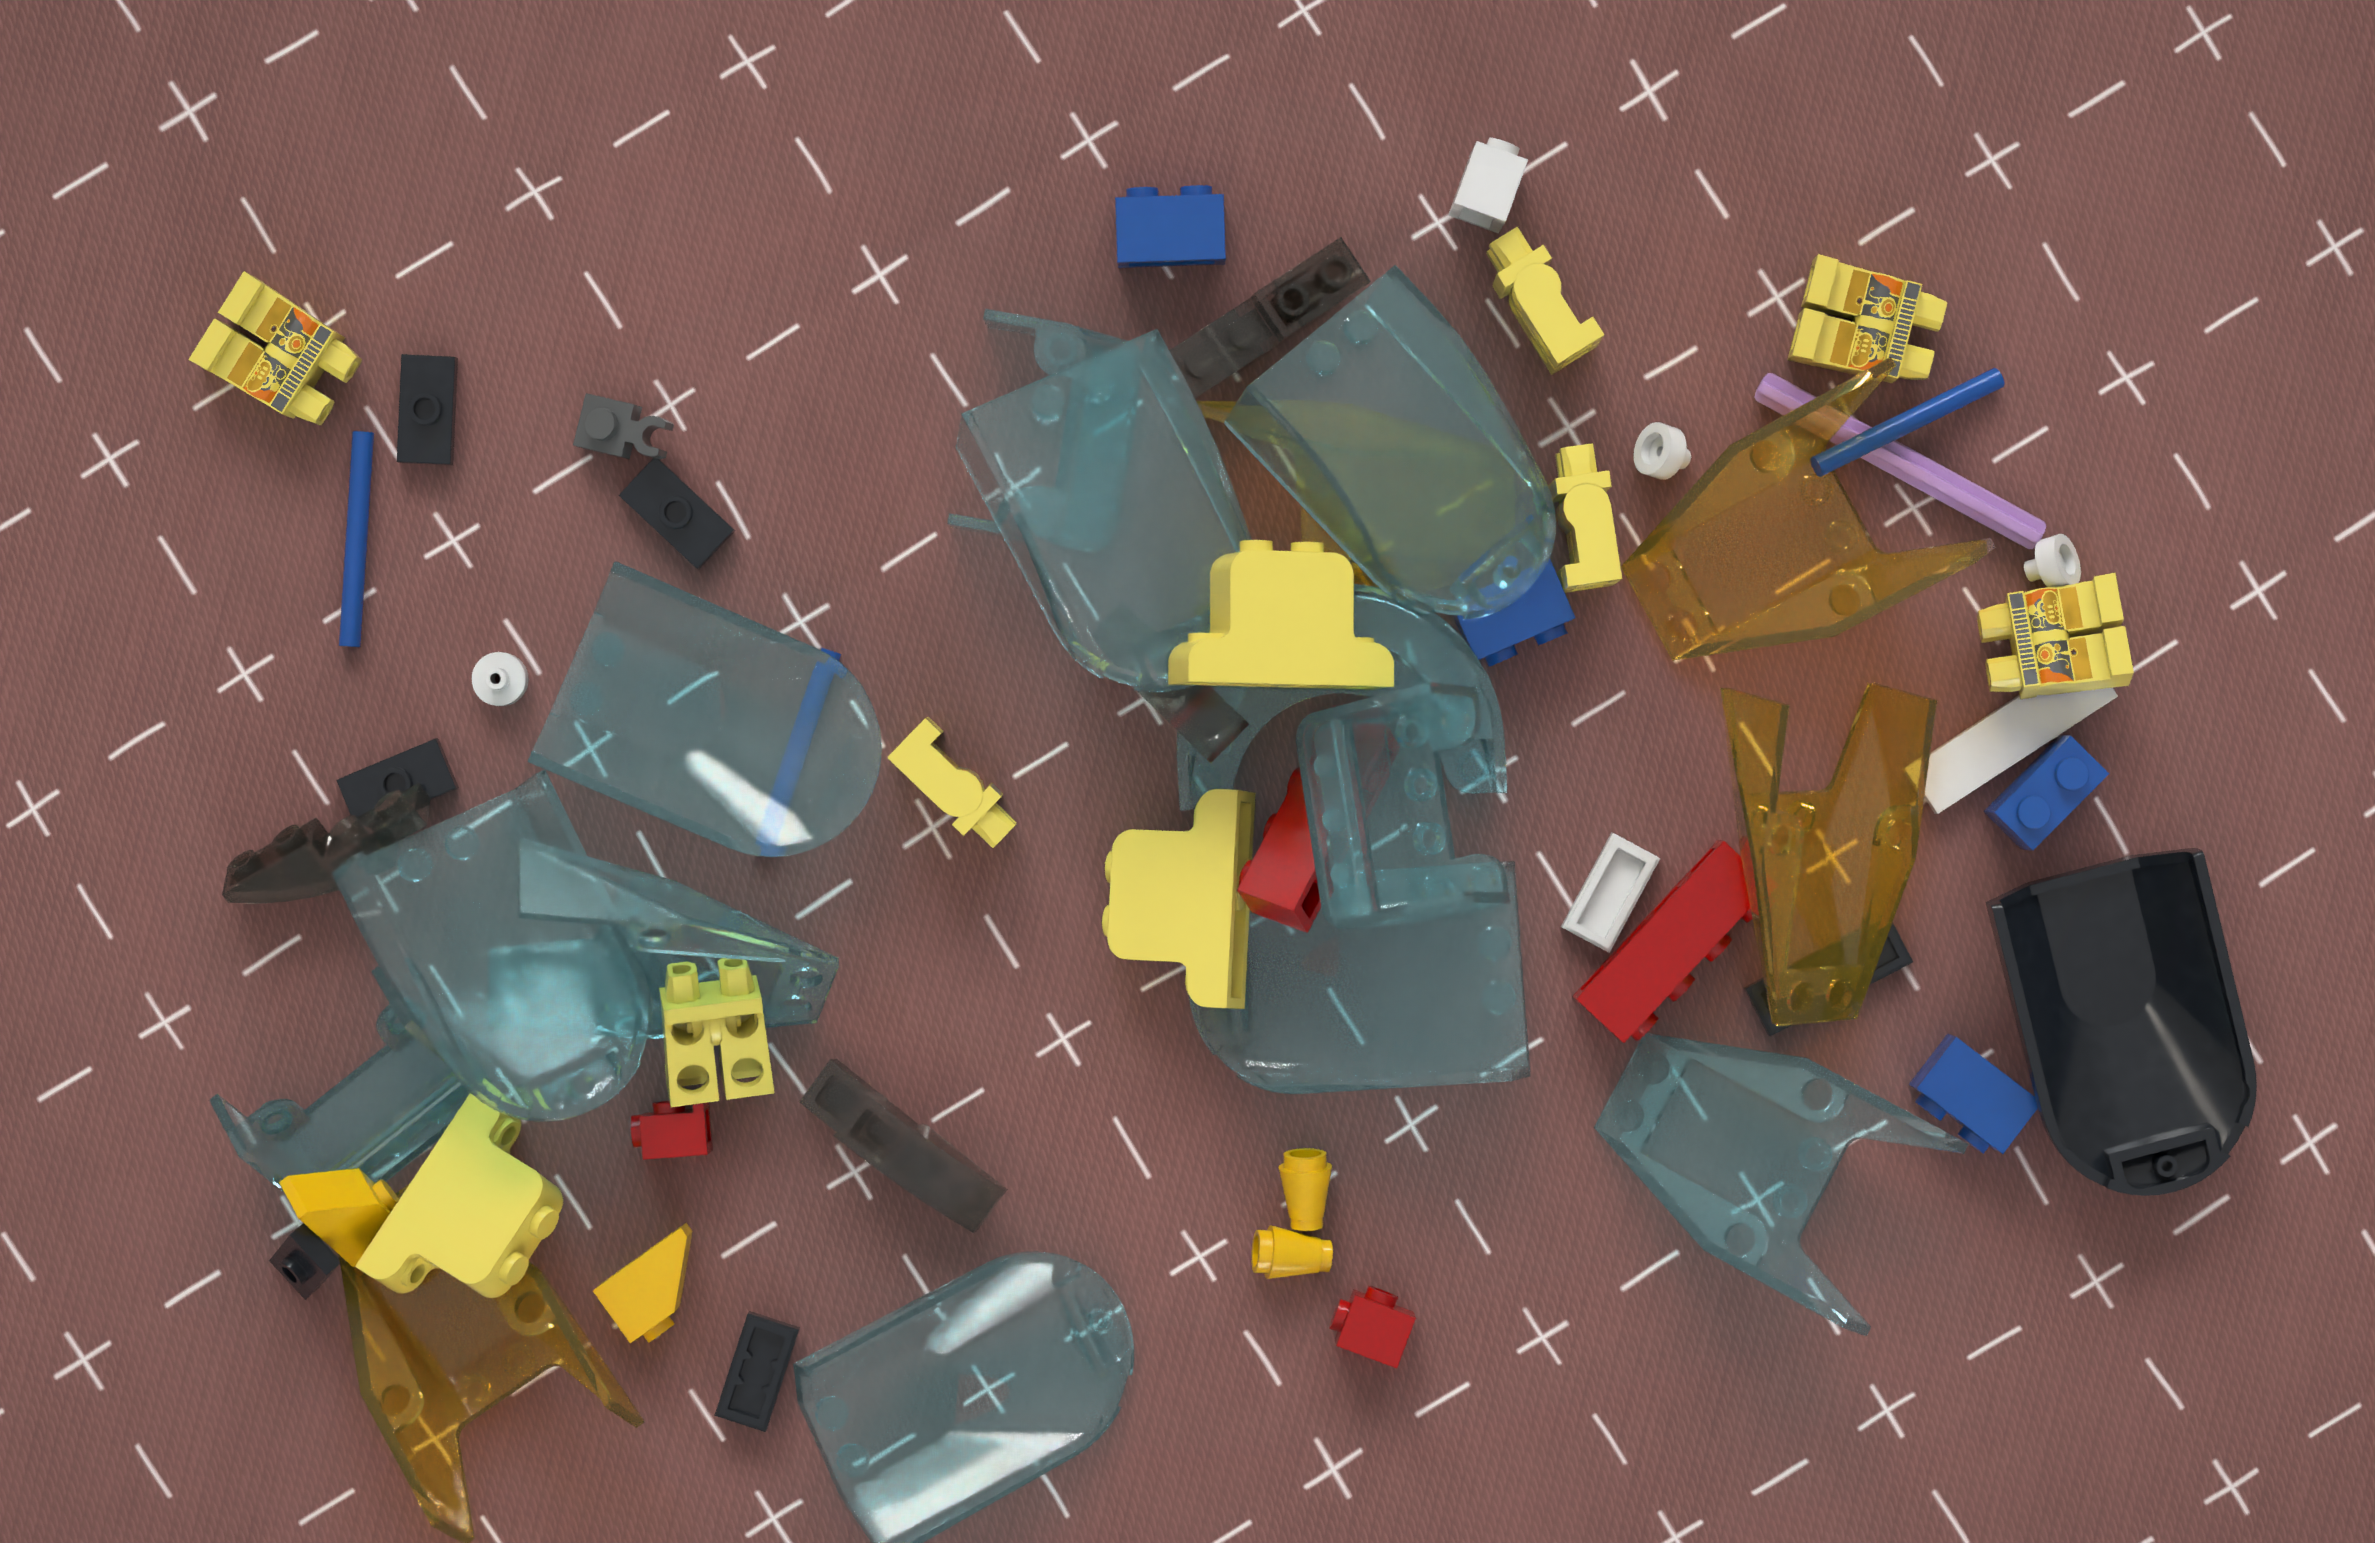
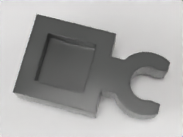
[573,393,674,460]

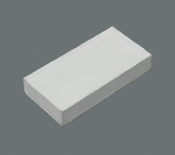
[1561,832,1660,953]

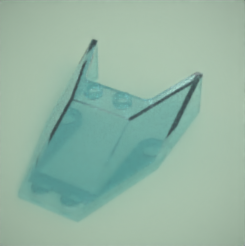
[487,838,839,1039]
[1594,1033,1969,1336]

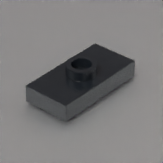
[397,354,458,465]
[619,458,736,570]
[336,738,459,830]
[269,1223,340,1300]
[714,1311,800,1432]

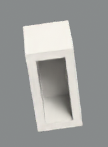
[1448,137,1528,233]

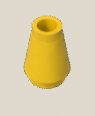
[1278,1148,1332,1231]
[1251,1225,1333,1279]

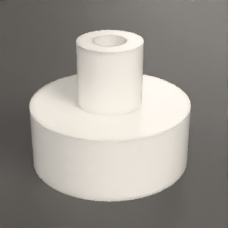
[1634,422,1691,480]
[2024,534,2081,587]
[472,652,528,706]

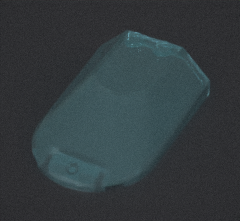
[527,561,882,857]
[793,1251,1134,1543]

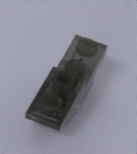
[1159,237,1371,404]
[222,783,431,904]
[800,1059,1008,1233]

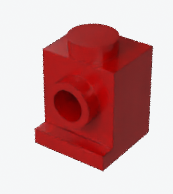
[631,1101,713,1160]

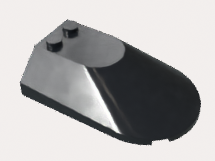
[1985,848,2257,1196]

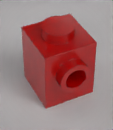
[1329,1286,1416,1369]

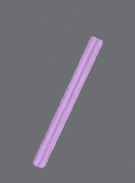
[1754,373,2046,549]

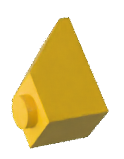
[279,1168,399,1267]
[593,1222,693,1343]

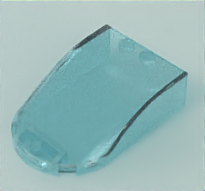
[1224,265,1556,620]
[956,329,1252,692]
[331,770,652,1122]
[1189,861,1531,1094]

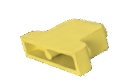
[1168,540,1394,690]
[1102,789,1256,1009]
[355,1083,563,1298]

